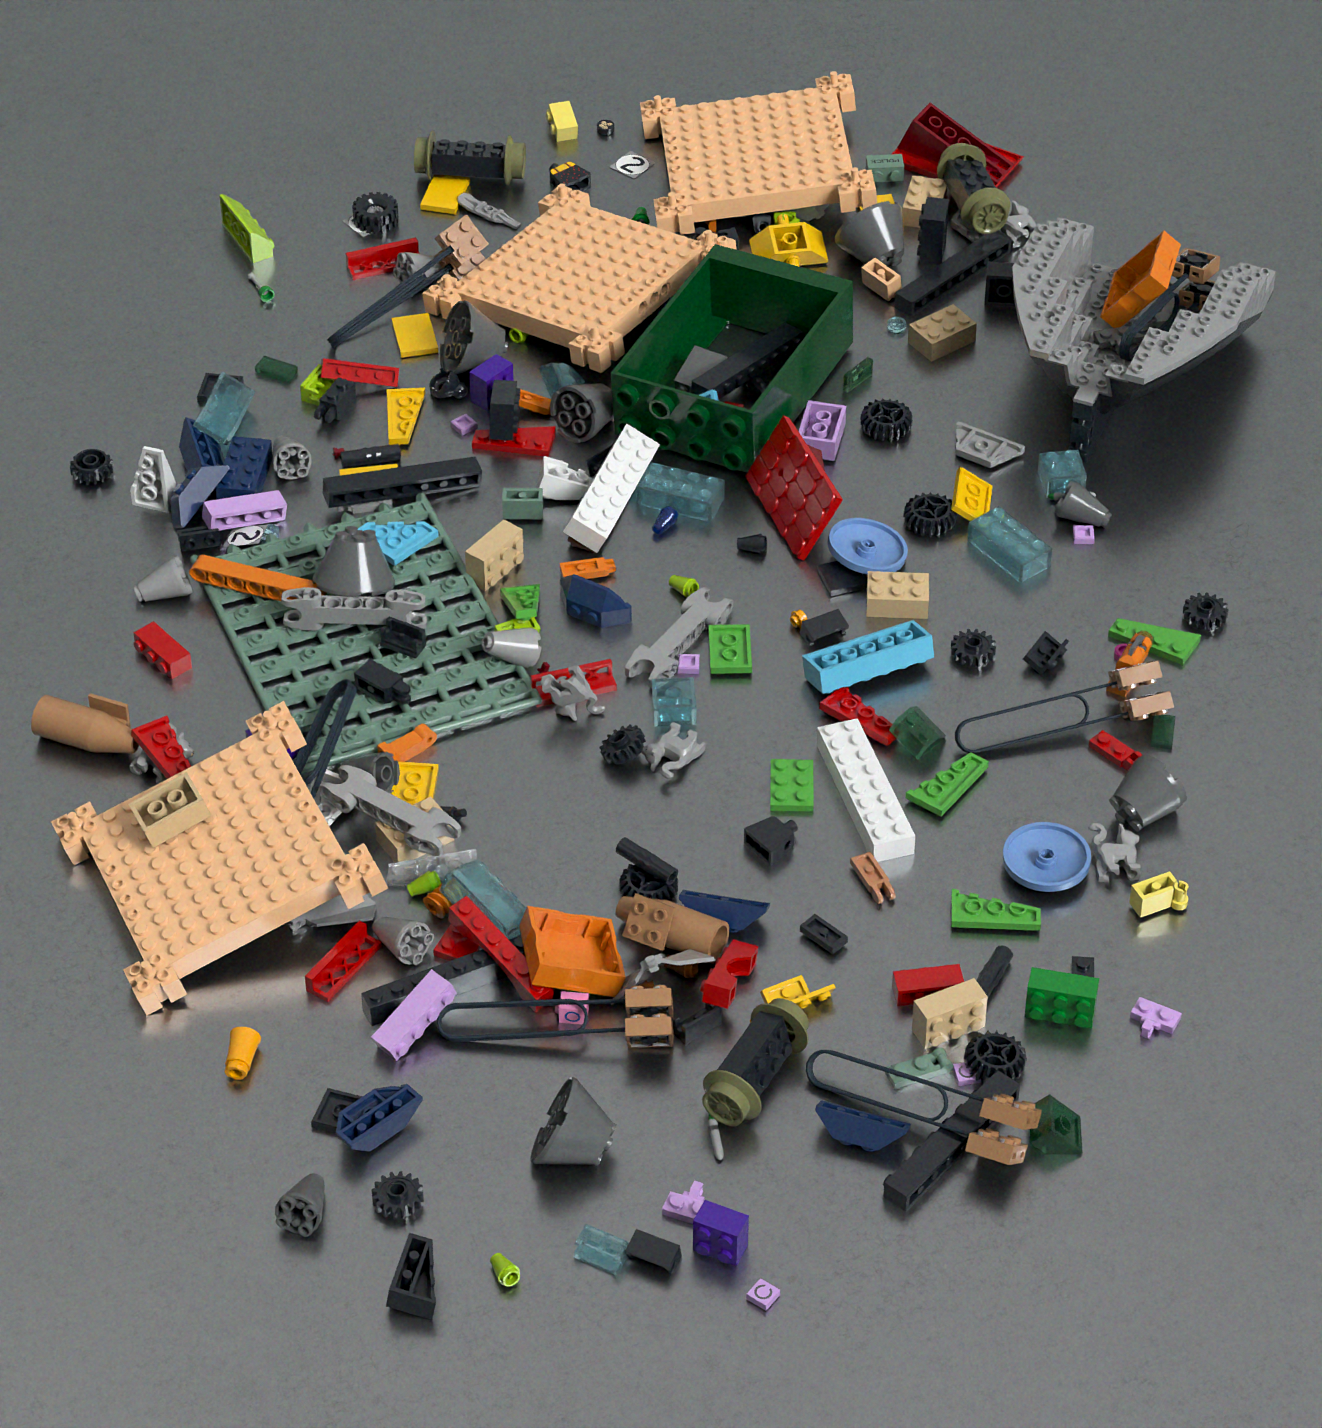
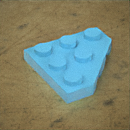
[358,521,439,566]

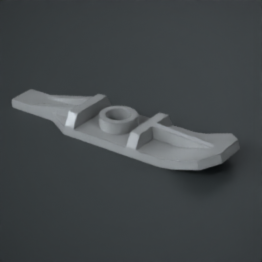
[457,193,521,229]

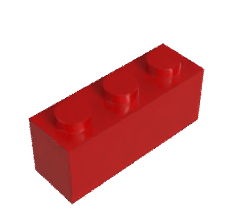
[133,621,192,679]
[892,964,964,1006]

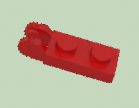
[1088,730,1143,771]

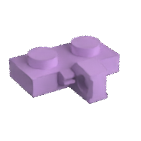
[1130,997,1182,1039]
[662,1181,705,1224]

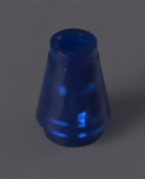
[652,506,679,535]

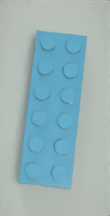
[802,620,934,694]

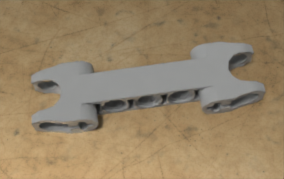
[281,587,427,631]
[625,587,733,689]
[319,765,462,856]

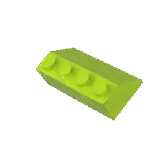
[219,194,274,263]

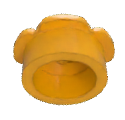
[790,609,808,629]

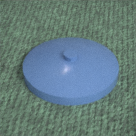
[827,518,908,574]
[1003,822,1091,892]

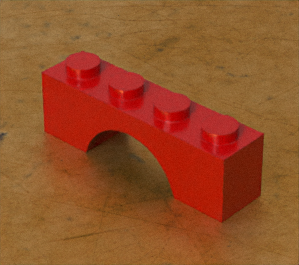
[700,939,758,1009]

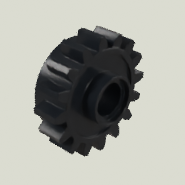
[70,449,114,485]
[1183,592,1229,631]
[951,629,996,668]
[599,724,646,764]
[371,1171,424,1220]

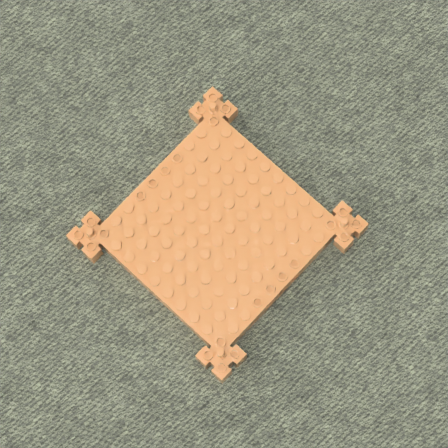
[640,71,877,235]
[422,184,737,373]
[51,701,388,1015]

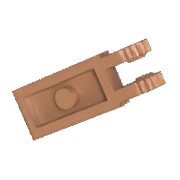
[850,851,896,904]

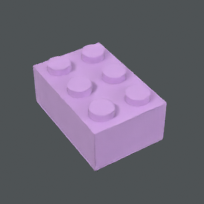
[798,400,846,461]

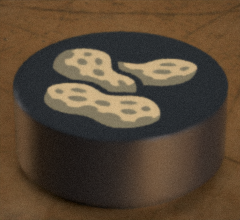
[597,120,615,135]

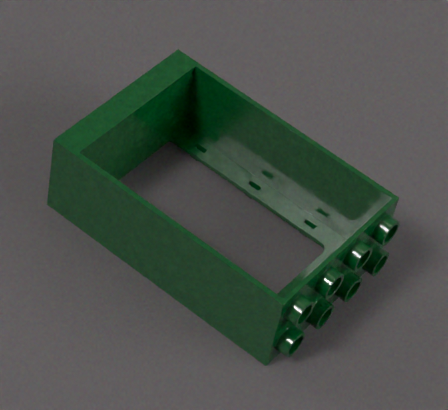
[611,244,853,473]

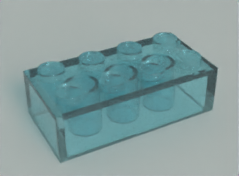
[193,371,255,446]
[636,462,725,522]
[967,506,1052,583]

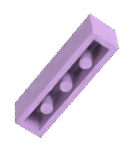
[202,490,287,530]
[371,969,457,1061]

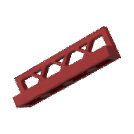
[345,237,420,280]
[320,358,399,387]
[530,659,617,708]
[305,920,382,1002]

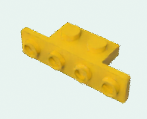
[750,975,836,1023]

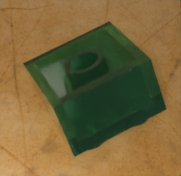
[889,706,946,760]
[1029,1094,1083,1155]

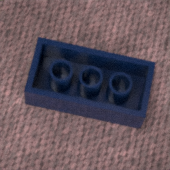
[215,436,273,499]

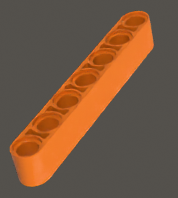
[189,555,327,602]

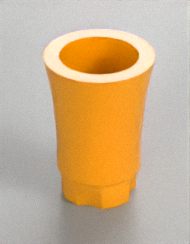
[225,1027,261,1080]

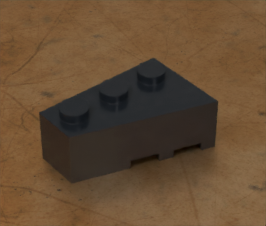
[386,1233,436,1320]

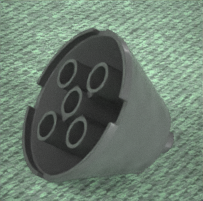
[835,201,904,267]
[440,300,508,375]
[313,526,395,597]
[530,1077,617,1167]

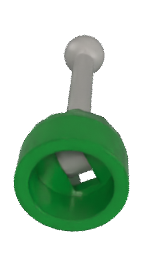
[248,273,275,302]

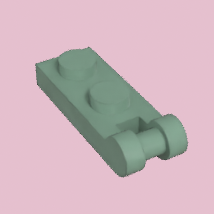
[885,1048,954,1089]

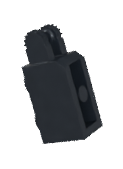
[314,377,356,423]
[354,659,411,705]

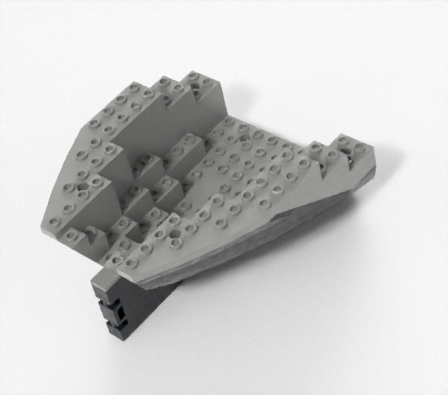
[1012,217,1276,463]

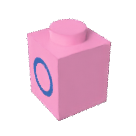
[555,991,589,1024]

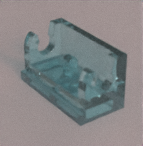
[574,1224,628,1275]

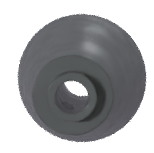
[341,752,400,793]

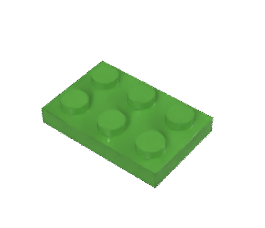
[708,624,752,674]
[770,759,814,812]

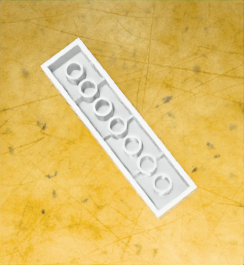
[563,424,660,553]
[817,718,915,862]

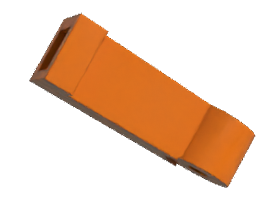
[377,724,437,762]

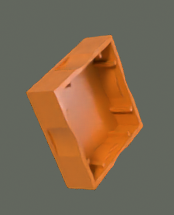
[1100,231,1181,328]
[519,906,626,997]

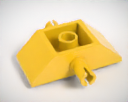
[749,214,828,266]

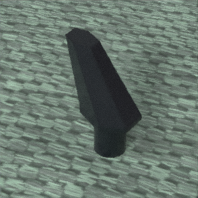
[440,806,467,822]

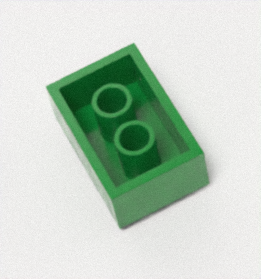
[1024,967,1100,1029]

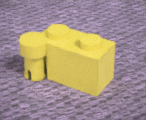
[546,101,578,142]
[1129,871,1188,918]

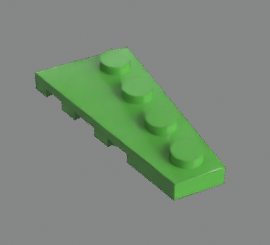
[500,584,540,621]
[1108,618,1201,665]
[905,752,989,817]
[951,889,1041,931]

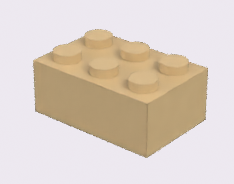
[902,176,948,228]
[908,304,977,362]
[465,519,524,591]
[866,571,929,619]
[129,772,211,848]
[375,797,454,867]
[912,978,988,1049]

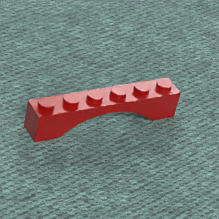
[449,895,554,1013]

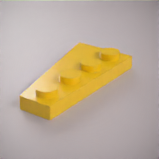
[387,387,425,445]

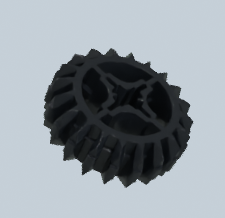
[860,398,913,442]
[903,492,957,538]
[619,864,678,901]
[964,1030,1027,1081]

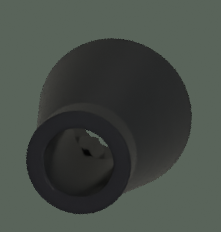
[737,534,767,554]

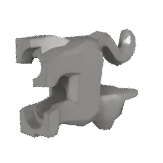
[1000,200,1036,248]
[541,665,605,721]
[641,722,706,779]
[130,723,194,784]
[1088,823,1141,882]

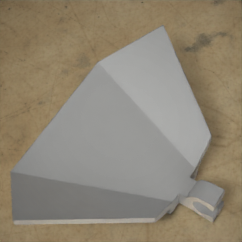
[287,894,376,932]
[611,949,715,1005]

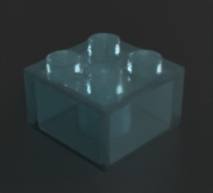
[1038,450,1087,497]
[652,677,697,727]

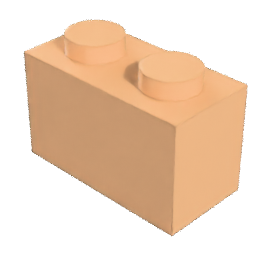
[861,258,902,301]

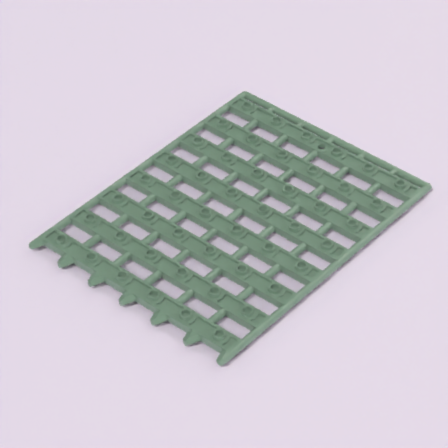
[190,493,542,774]

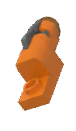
[1106,631,1153,697]

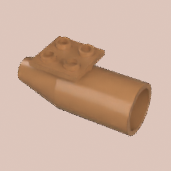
[31,693,139,753]
[615,893,729,964]

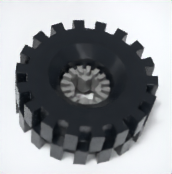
[352,192,399,234]

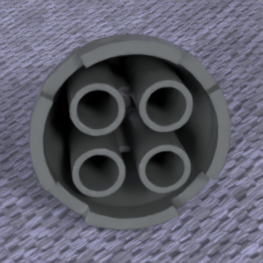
[550,383,614,443]
[1109,754,1187,831]

